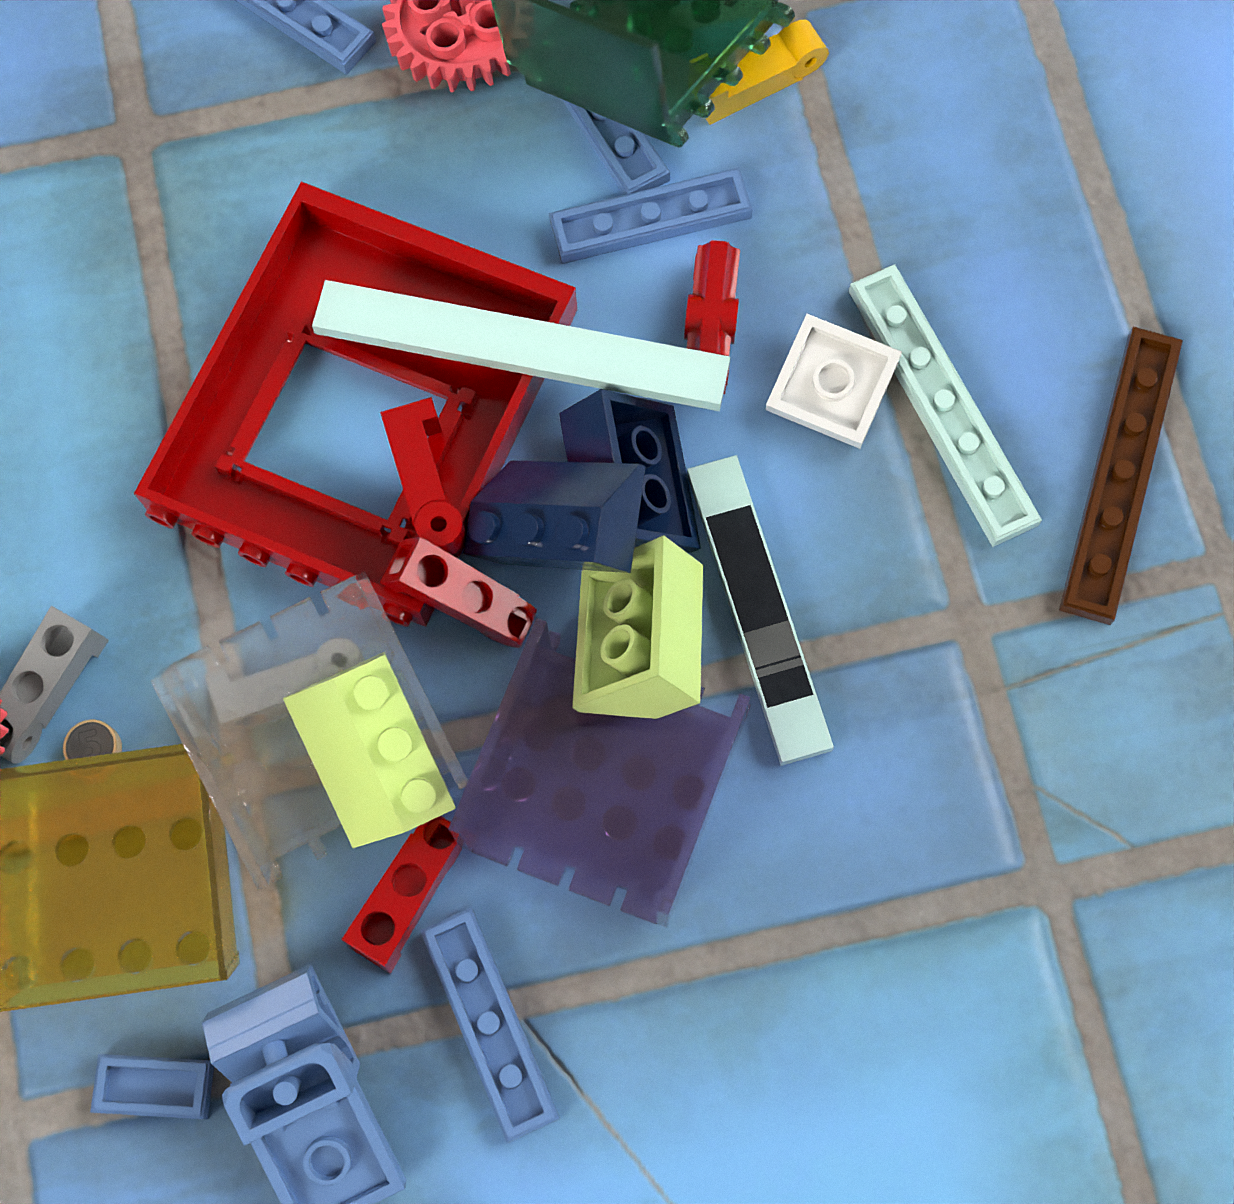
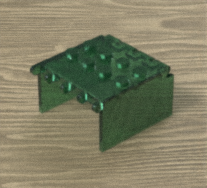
[491,0,795,148]

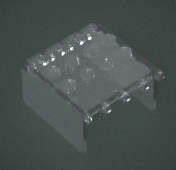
[151,571,470,890]

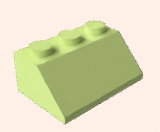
[572,535,703,719]
[283,651,456,848]

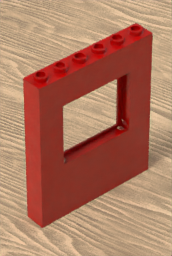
[134,181,577,627]

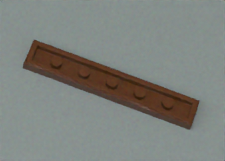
[1059,326,1183,625]

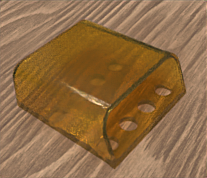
[0,743,240,1012]

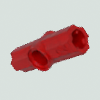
[684,240,740,394]

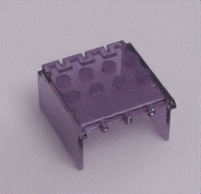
[448,618,751,927]

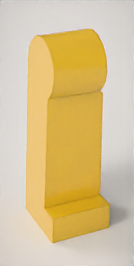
[688,20,829,125]

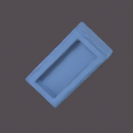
[90,1054,214,1119]

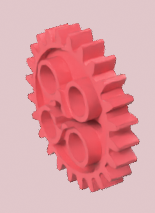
[382,0,539,92]

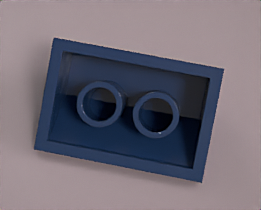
[559,389,701,553]
[463,460,646,573]

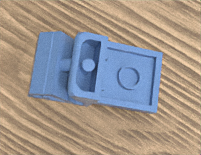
[202,964,406,1204]

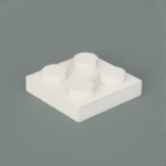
[766,314,902,449]

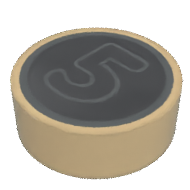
[63,719,122,776]

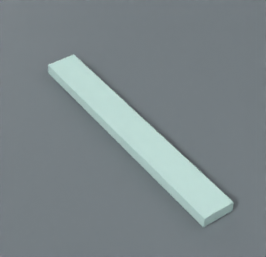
[312,280,730,412]

